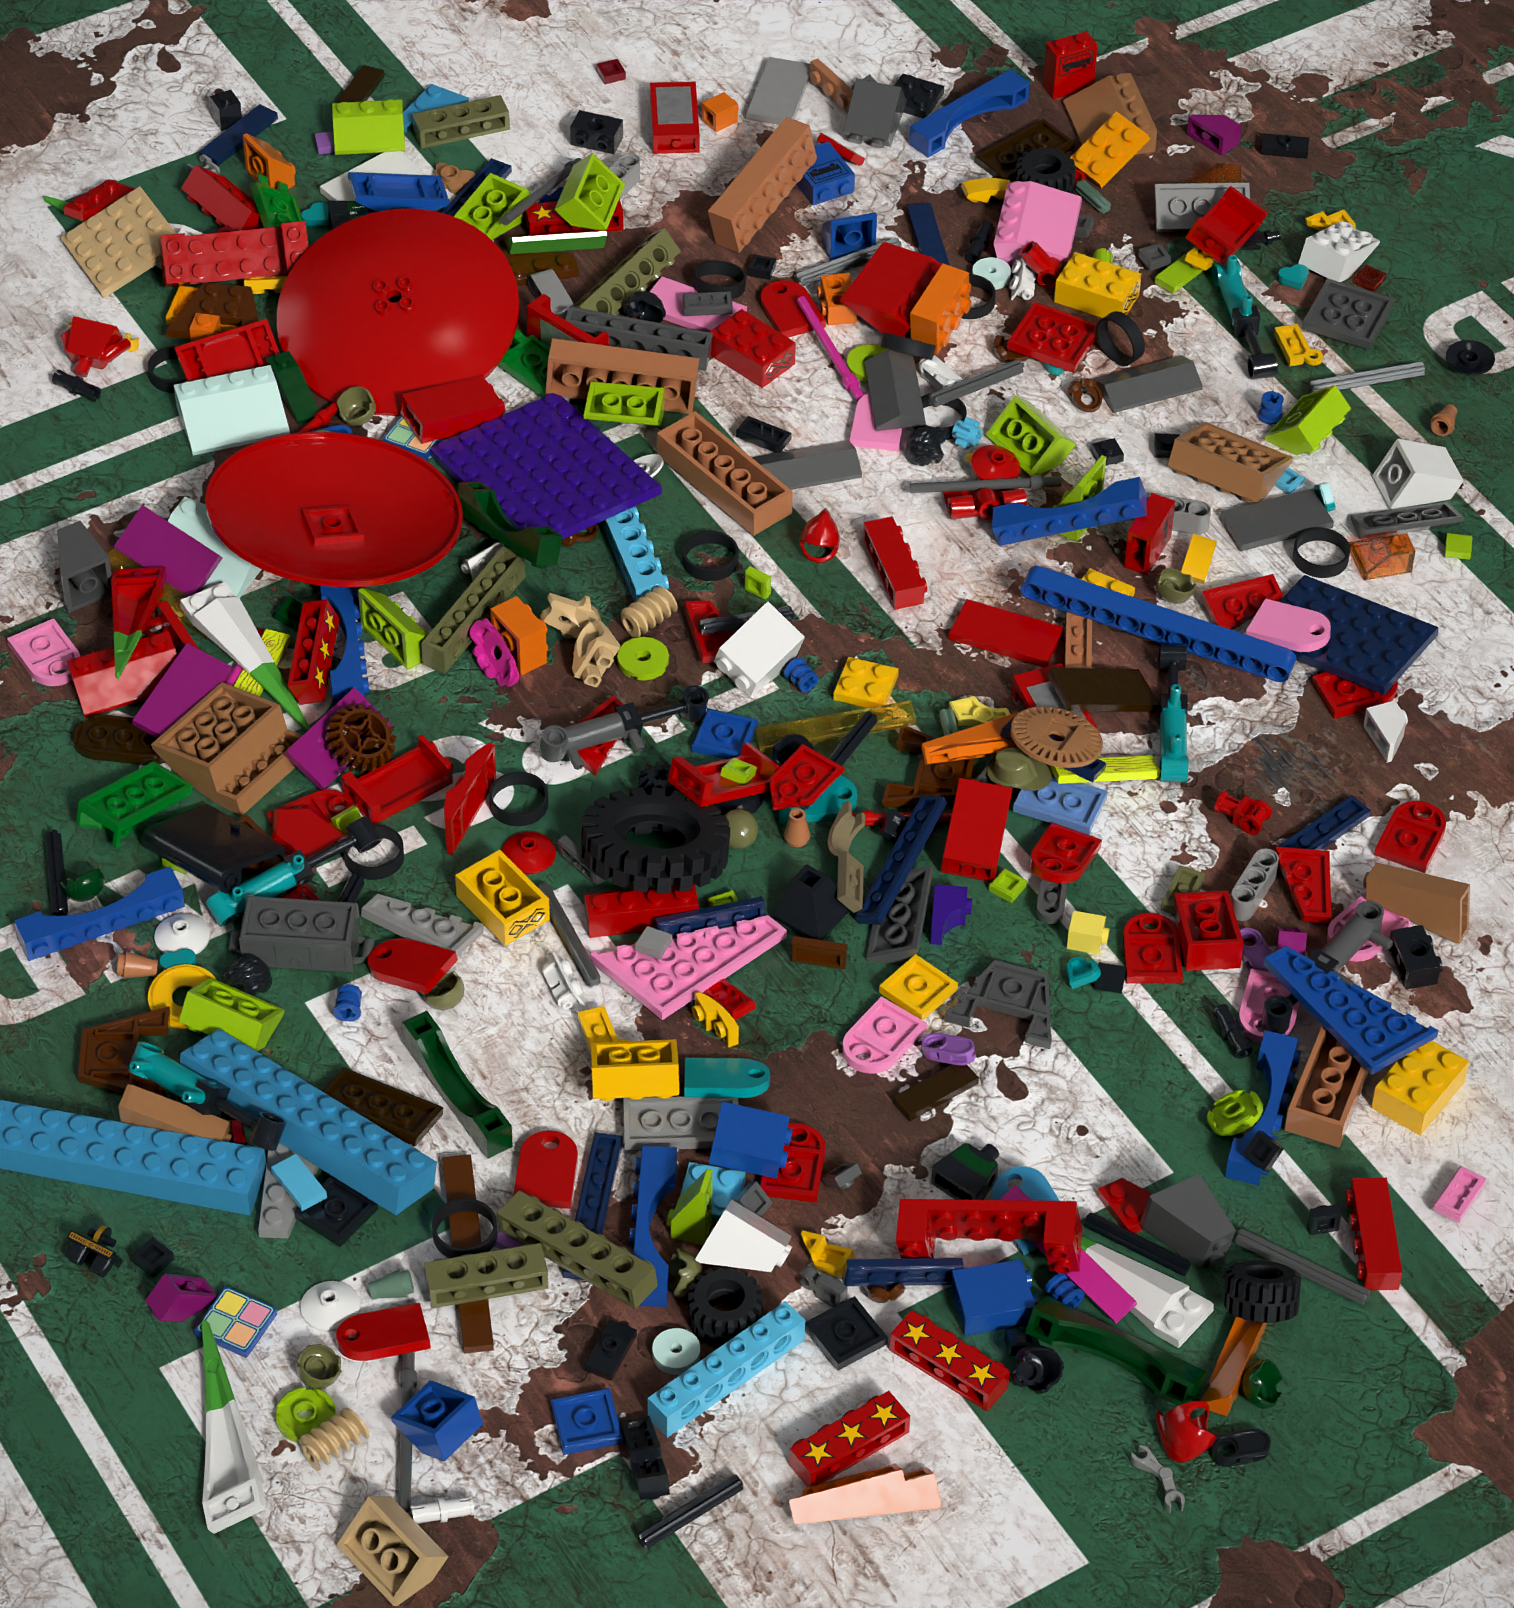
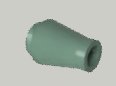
[368,1269,414,1300]

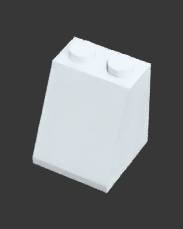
[1372,439,1464,509]
[714,602,805,697]
[695,1199,792,1272]

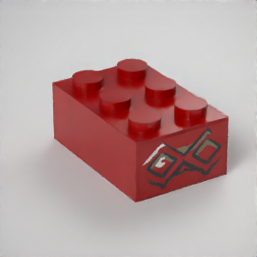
[709,309,796,388]

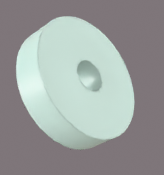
[972,257,1011,290]
[652,1328,700,1375]

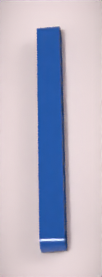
[1020,566,1296,683]

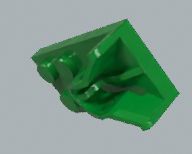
[76,761,193,849]

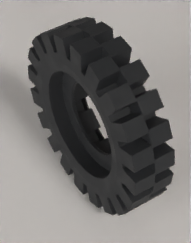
[580,787,730,893]

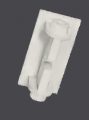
[1009,258,1036,301]
[918,355,963,390]
[461,541,504,581]
[542,952,585,1010]

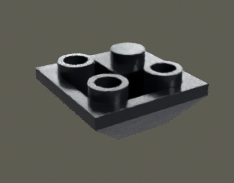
[774,864,851,940]

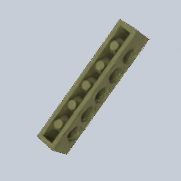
[566,228,681,315]
[421,546,526,674]
[496,1190,658,1309]

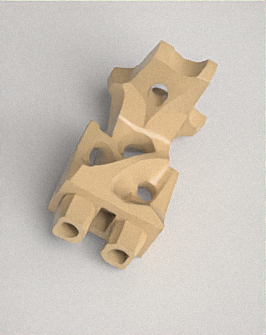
[540,593,620,687]

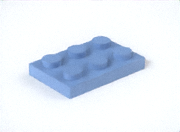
[1013,774,1108,835]

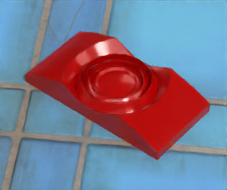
[174,319,280,382]
[444,743,496,855]

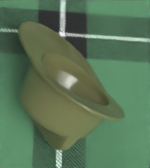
[987,747,1052,791]

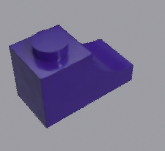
[931,885,972,945]

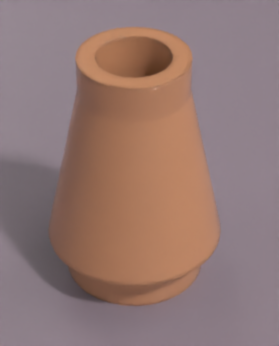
[1430,404,1457,436]
[783,808,810,848]
[117,951,158,979]

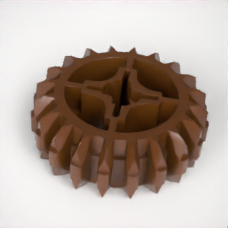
[324,702,397,774]

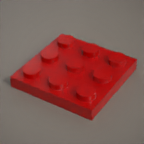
[1006,302,1097,373]

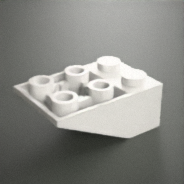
[1298,221,1380,282]

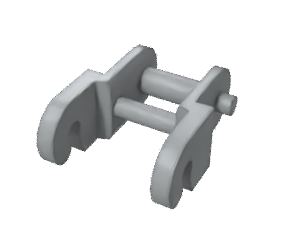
[185,154,220,174]

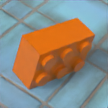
[910,263,972,355]

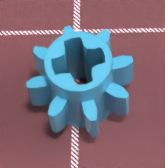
[952,417,983,449]

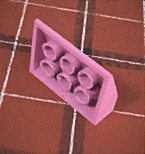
[994,181,1082,265]

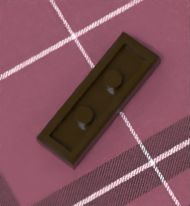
[336,65,384,103]
[893,1064,979,1122]

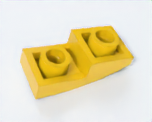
[961,178,1011,203]
[1181,534,1217,584]
[692,992,739,1048]

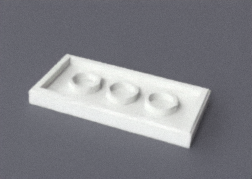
[320,151,423,201]

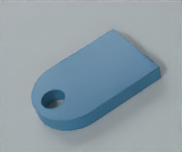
[992,1166,1060,1256]

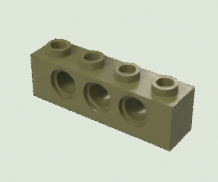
[412,95,510,149]
[424,1243,548,1309]

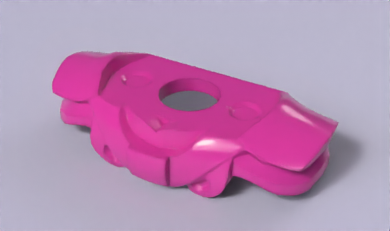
[470,618,519,687]

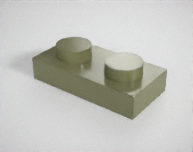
[1161,865,1205,915]

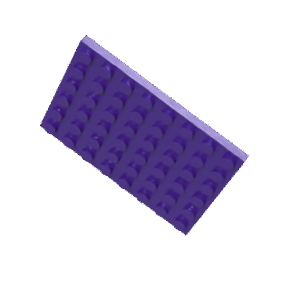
[429,394,662,539]

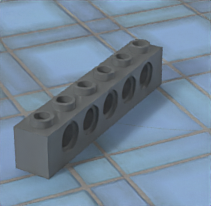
[565,306,713,371]

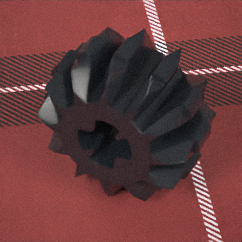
[638,761,679,796]

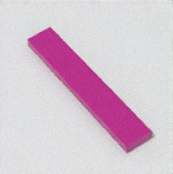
[1000,1185,1137,1324]

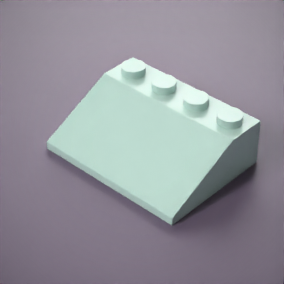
[174,365,290,456]
[168,497,262,598]

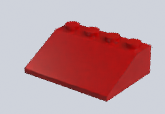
[839,241,942,337]

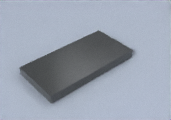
[1220,488,1334,551]

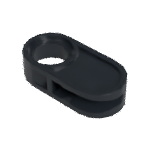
[1211,1429,1271,1467]

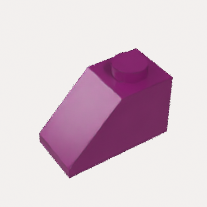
[1187,114,1242,156]
[1275,926,1307,956]
[145,1274,218,1322]

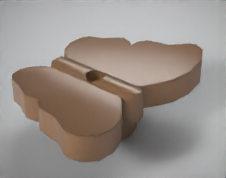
[434,162,476,194]

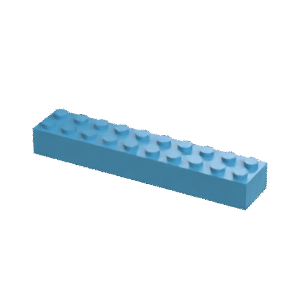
[180,1029,437,1215]
[0,1100,266,1215]

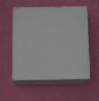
[635,926,672,959]

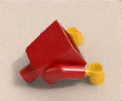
[61,316,139,377]

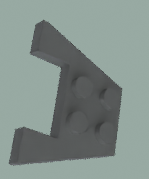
[945,960,1052,1049]

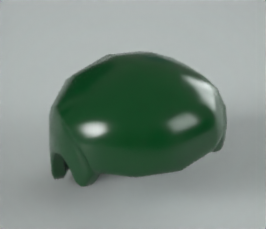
[60,868,105,902]
[1242,1359,1282,1409]

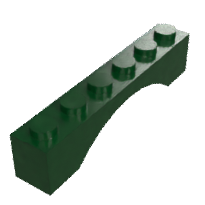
[458,482,562,568]
[402,1011,513,1159]
[1025,1296,1207,1406]

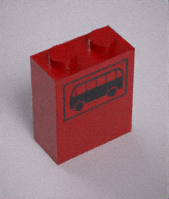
[1043,31,1098,99]
[1124,493,1175,576]

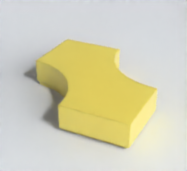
[949,696,1011,727]

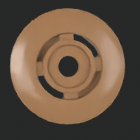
[1010,706,1103,768]

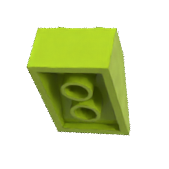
[454,173,530,240]
[1052,455,1106,542]

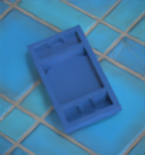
[348,172,449,212]

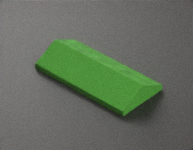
[505,231,607,254]

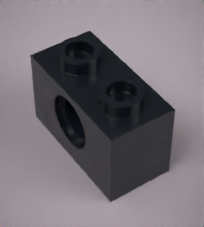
[570,110,623,154]
[1388,925,1443,990]

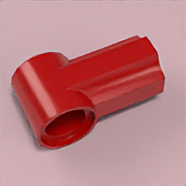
[1019,241,1063,289]

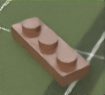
[809,58,853,114]
[1065,612,1092,668]

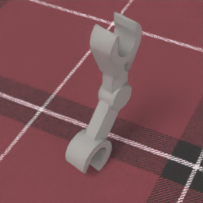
[1130,1445,1185,1513]

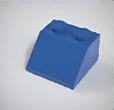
[822,212,877,260]
[391,1380,483,1462]

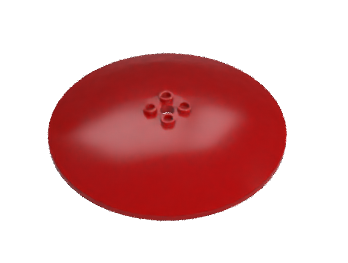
[277,209,520,416]
[205,432,463,587]

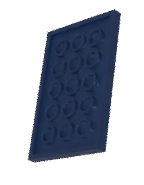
[1279,575,1438,695]

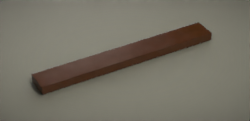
[442,1154,494,1354]

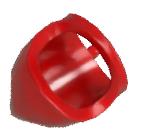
[800,508,840,563]
[1156,1401,1217,1463]

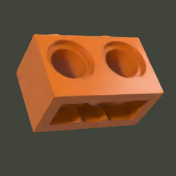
[817,273,857,325]

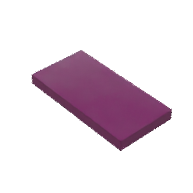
[114,505,223,596]
[132,643,233,738]
[284,688,392,790]

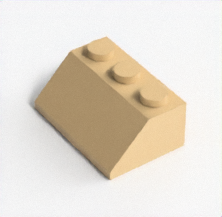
[336,1496,449,1606]

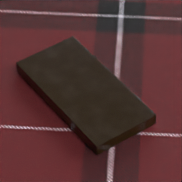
[974,119,1075,182]
[1047,668,1159,712]
[322,1067,444,1146]

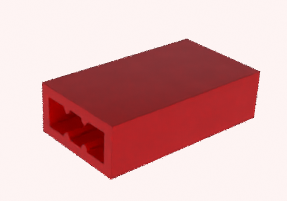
[400,375,505,444]
[941,778,1013,882]

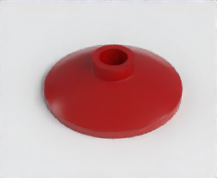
[971,445,1020,480]
[502,831,556,874]

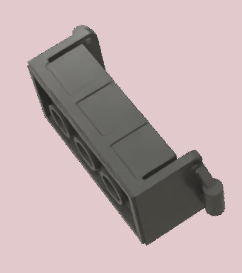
[228,896,375,972]

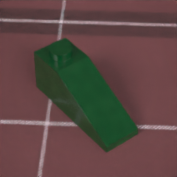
[266,351,319,425]

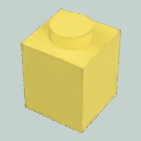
[1067,911,1110,955]

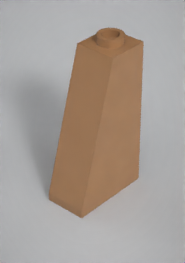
[1363,862,1470,944]
[118,1084,234,1143]

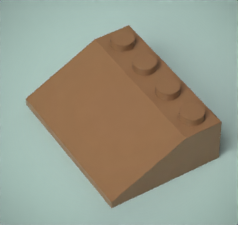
[1063,73,1157,155]
[1168,422,1294,503]

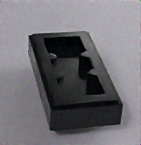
[1261,133,1309,159]
[736,416,792,453]
[584,1320,637,1381]

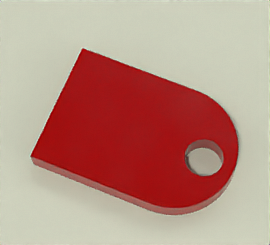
[761,280,826,338]
[1312,672,1398,719]
[266,790,354,828]
[1374,801,1446,873]
[1029,822,1102,883]
[1123,913,1183,984]
[368,938,458,994]
[760,1123,825,1203]
[513,1130,578,1209]
[336,1303,431,1361]

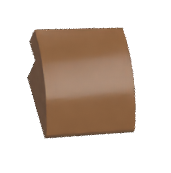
[151,682,303,816]

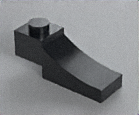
[620,1416,670,1500]

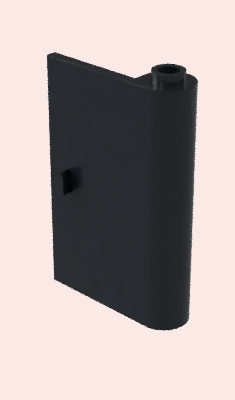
[141,804,286,894]

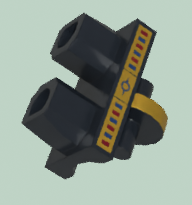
[65,1225,123,1278]

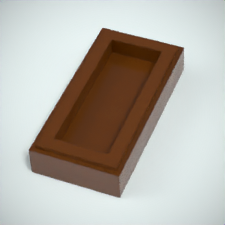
[791,936,848,969]

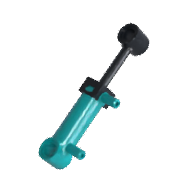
[1212,255,1278,380]
[1159,644,1189,783]
[205,816,382,927]
[128,1041,287,1151]

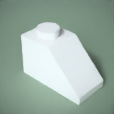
[1364,700,1408,763]

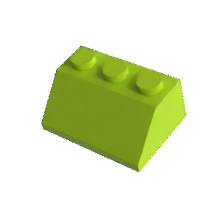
[332,99,405,155]
[555,153,625,231]
[584,381,665,427]
[1264,385,1351,455]
[985,395,1076,475]
[358,588,429,670]
[178,978,285,1052]

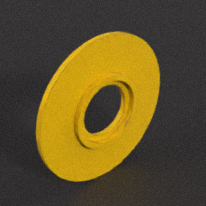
[148,964,217,1029]

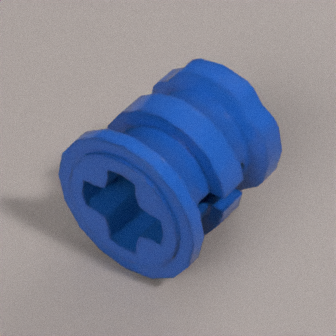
[1258,391,1284,425]
[784,658,819,693]
[333,984,362,1022]
[1045,1273,1085,1309]

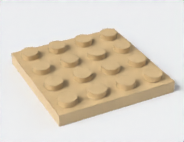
[60,186,176,298]

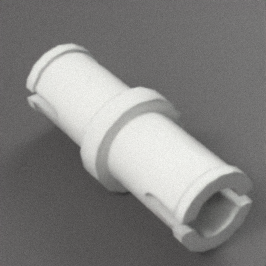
[410,1495,474,1524]

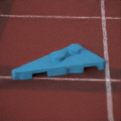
[403,84,469,132]

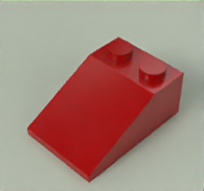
[1174,891,1243,971]

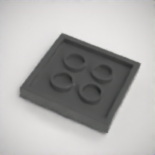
[1302,278,1395,350]

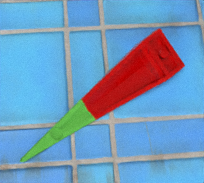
[111,567,167,680]

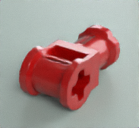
[1214,791,1272,835]

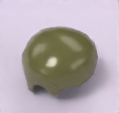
[337,386,376,426]
[1155,567,1197,604]
[724,809,759,850]
[422,971,465,1011]
[668,1249,702,1298]
[296,1344,342,1389]

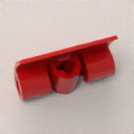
[943,488,1027,520]

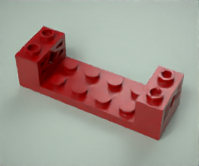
[158,221,309,288]
[896,1199,1083,1274]

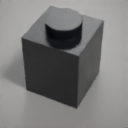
[210,90,242,131]

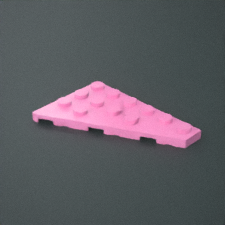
[590,915,787,1020]

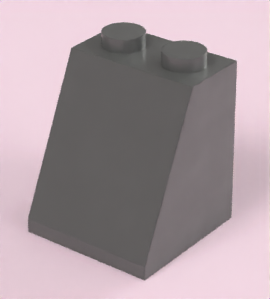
[843,78,907,148]
[57,521,112,613]
[1140,1174,1236,1269]

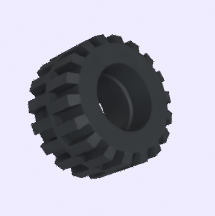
[1016,147,1075,194]
[1224,1260,1301,1323]
[688,1266,763,1347]

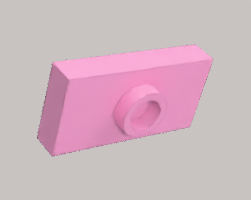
[1433,1166,1487,1223]

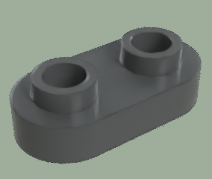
[1036,879,1067,924]

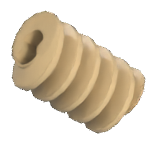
[620,586,677,638]
[300,1408,370,1471]

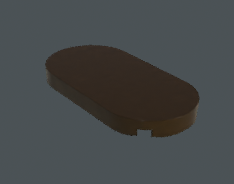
[72,714,165,765]

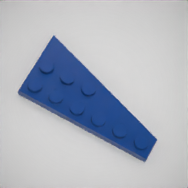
[1263,946,1439,1075]

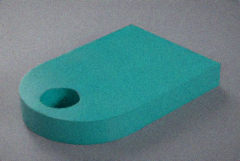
[778,776,858,824]
[684,1058,770,1098]

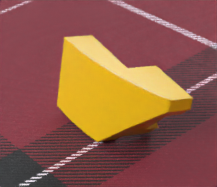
[1305,209,1356,231]
[801,1230,855,1278]

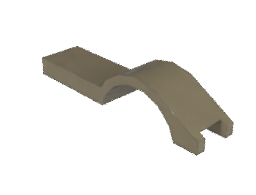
[827,801,865,913]

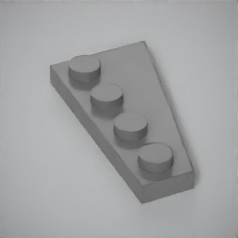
[361,894,484,957]
[258,1143,319,1238]

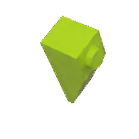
[667,1169,713,1245]

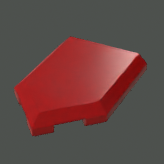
[769,744,845,810]
[272,808,348,859]

